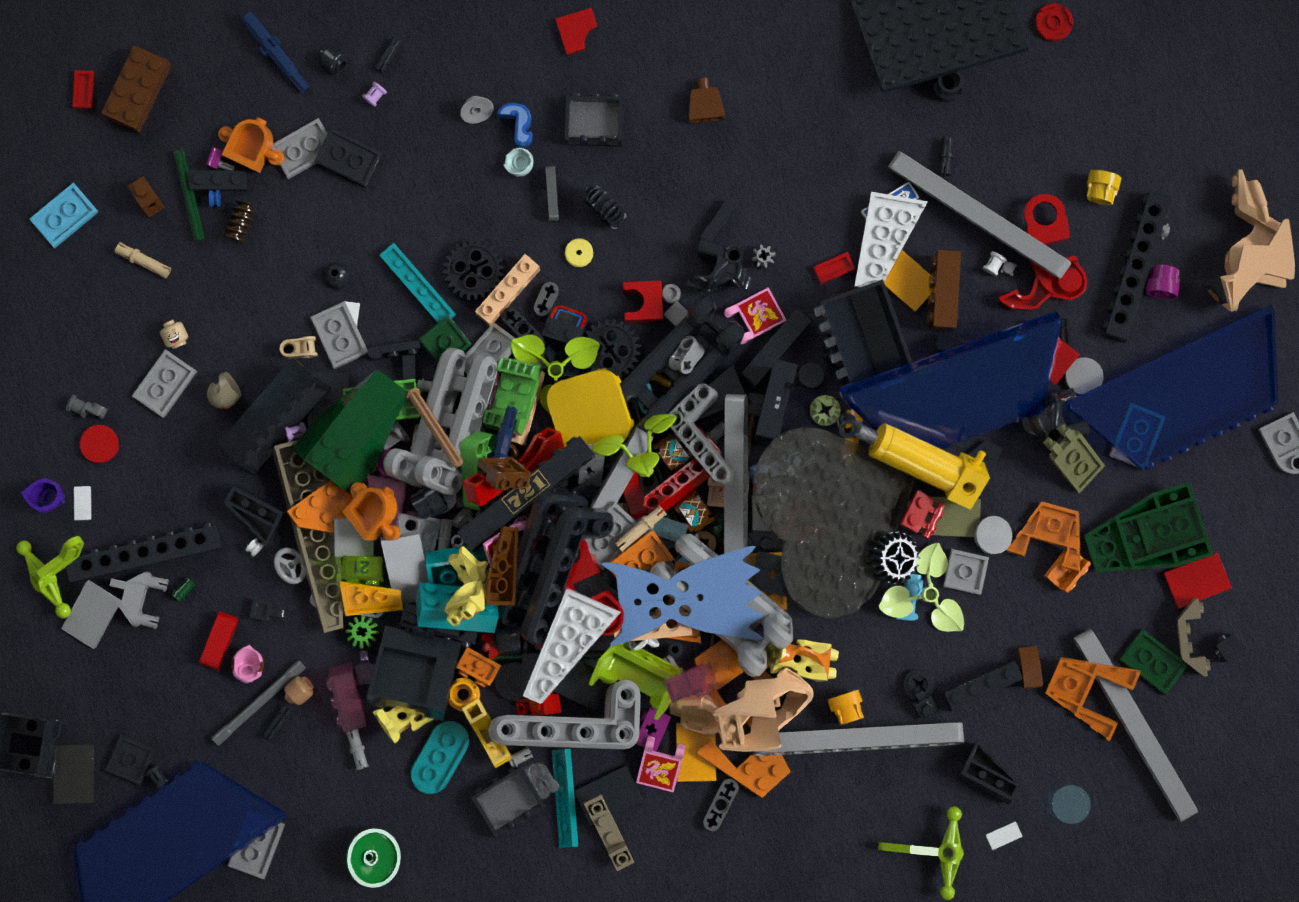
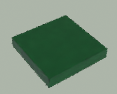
[418,314,472,363]

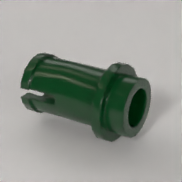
[172,577,196,602]

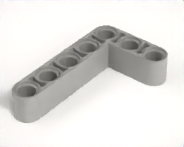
[669,384,736,486]

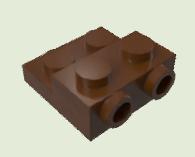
[478,457,531,490]

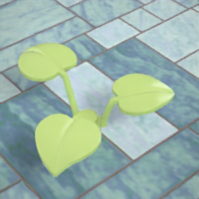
[879,543,964,632]

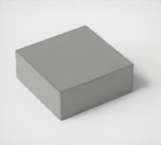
[663,301,687,327]

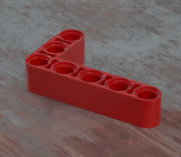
[643,422,723,515]

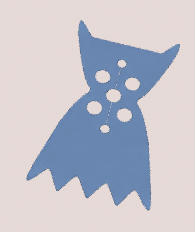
[602,546,764,646]

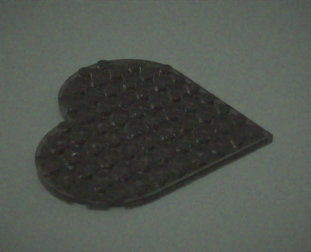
[753,427,916,618]

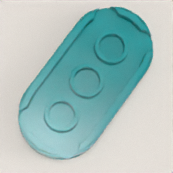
[411,721,469,794]

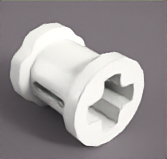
[982,251,1006,277]

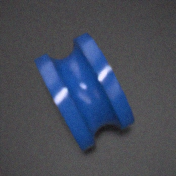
[209,190,221,207]

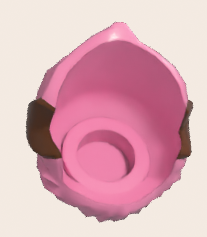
[231,645,264,683]

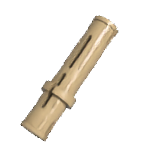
[115,242,171,279]
[614,505,667,552]

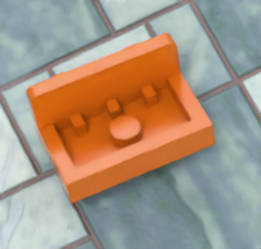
[1044,548,1091,593]
[456,647,501,687]

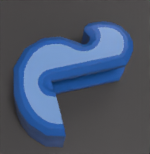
[497,103,533,149]

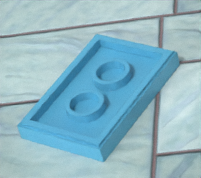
[30,183,98,248]

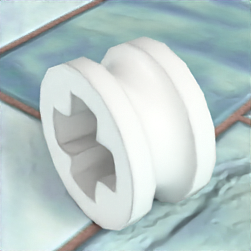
[245,537,264,557]

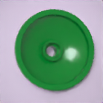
[346,828,401,888]

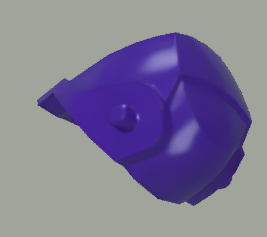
[21,478,65,514]

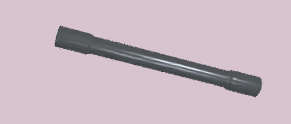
[211,660,306,746]

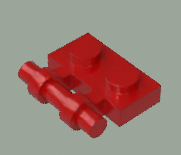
[899,490,945,540]

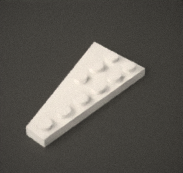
[854,192,927,287]
[523,588,621,704]

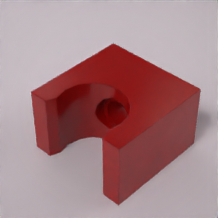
[623,281,663,324]

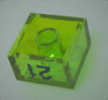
[342,556,385,586]

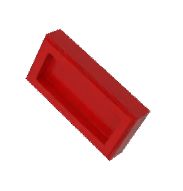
[72,70,94,109]
[813,252,855,285]

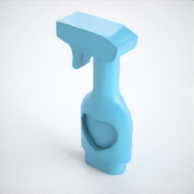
[896,574,923,621]

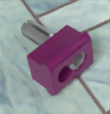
[206,147,234,171]

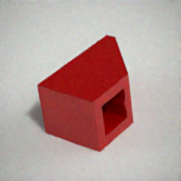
[516,693,562,716]

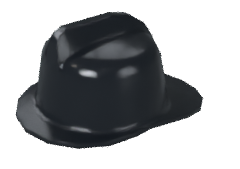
[546,343,580,382]

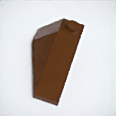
[484,527,518,605]

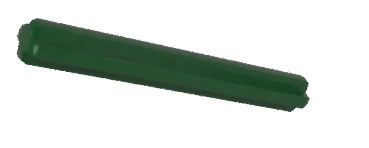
[173,150,205,241]

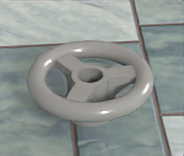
[274,548,306,584]

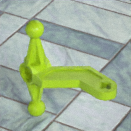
[16,536,84,619]
[878,806,964,900]

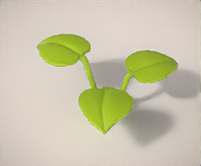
[511,335,600,415]
[591,414,677,477]

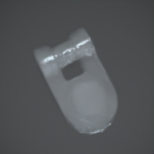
[528,763,560,799]

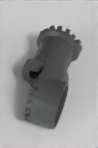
[66,395,108,419]

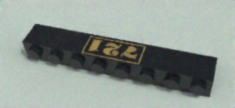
[457,436,596,553]

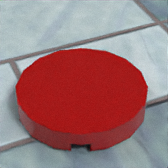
[1035,3,1073,42]
[80,425,119,463]

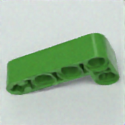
[460,431,497,511]

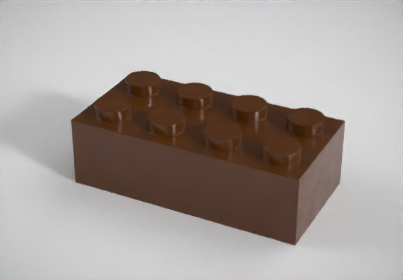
[101,45,171,133]
[926,250,961,332]

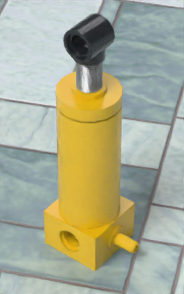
[837,413,990,510]

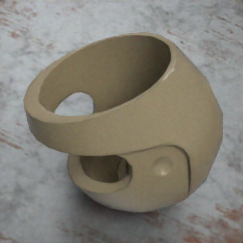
[207,372,241,410]

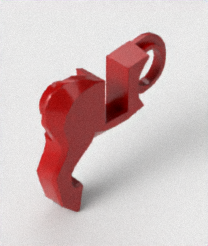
[997,194,1088,311]
[536,539,624,650]

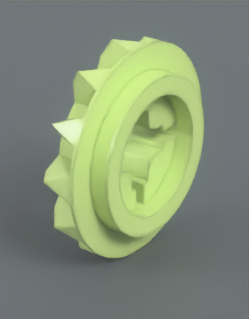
[810,395,841,426]

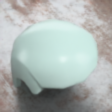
[504,148,533,177]

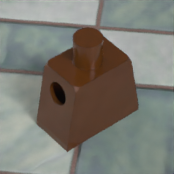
[689,78,725,124]
[128,176,165,218]

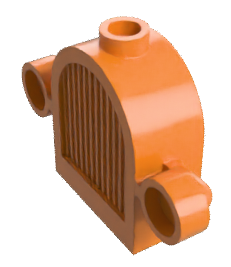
[218,117,285,173]
[343,483,400,541]

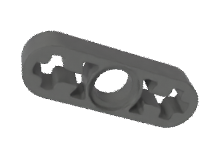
[545,166,559,221]
[703,779,738,831]

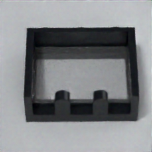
[565,93,623,147]
[471,766,546,838]

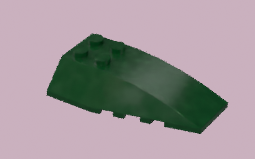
[291,369,408,495]
[1084,482,1214,572]

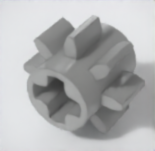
[752,245,775,269]

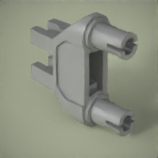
[110,572,169,629]

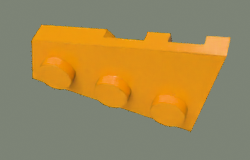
[340,581,403,616]

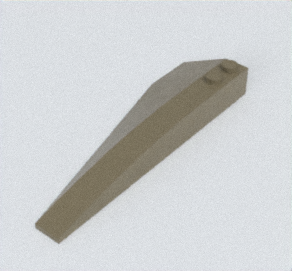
[271,440,343,633]

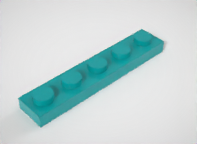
[380,243,456,323]
[552,749,578,848]

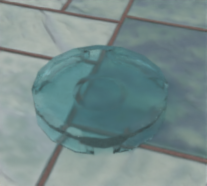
[1051,785,1091,824]

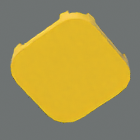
[547,368,634,447]

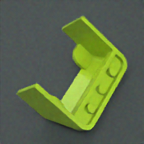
[589,642,685,720]

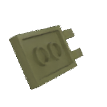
[1043,423,1105,493]
[907,497,981,538]

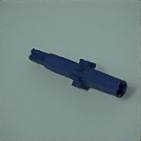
[241,12,310,94]
[487,406,518,498]

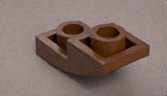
[1017,646,1043,689]

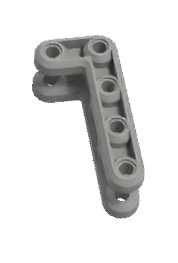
[383,348,498,495]
[650,534,793,677]
[488,680,641,749]

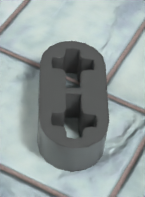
[534,282,559,318]

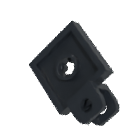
[751,551,810,597]

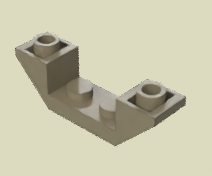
[1176,598,1211,676]
[584,794,635,871]

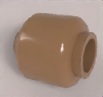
[284,676,314,705]

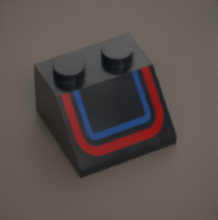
[542,302,591,346]

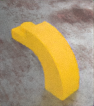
[462,699,512,768]

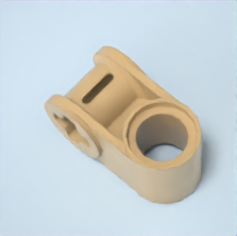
[280,336,318,359]

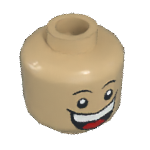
[160,320,188,349]

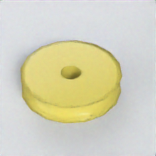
[565,238,593,267]

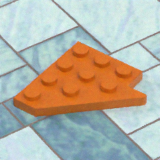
[286,480,354,534]

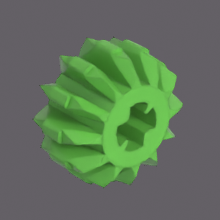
[346,616,379,649]

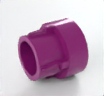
[1145,265,1180,300]

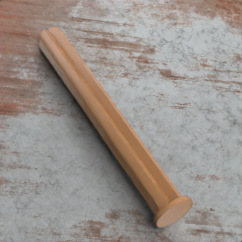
[406,388,463,468]

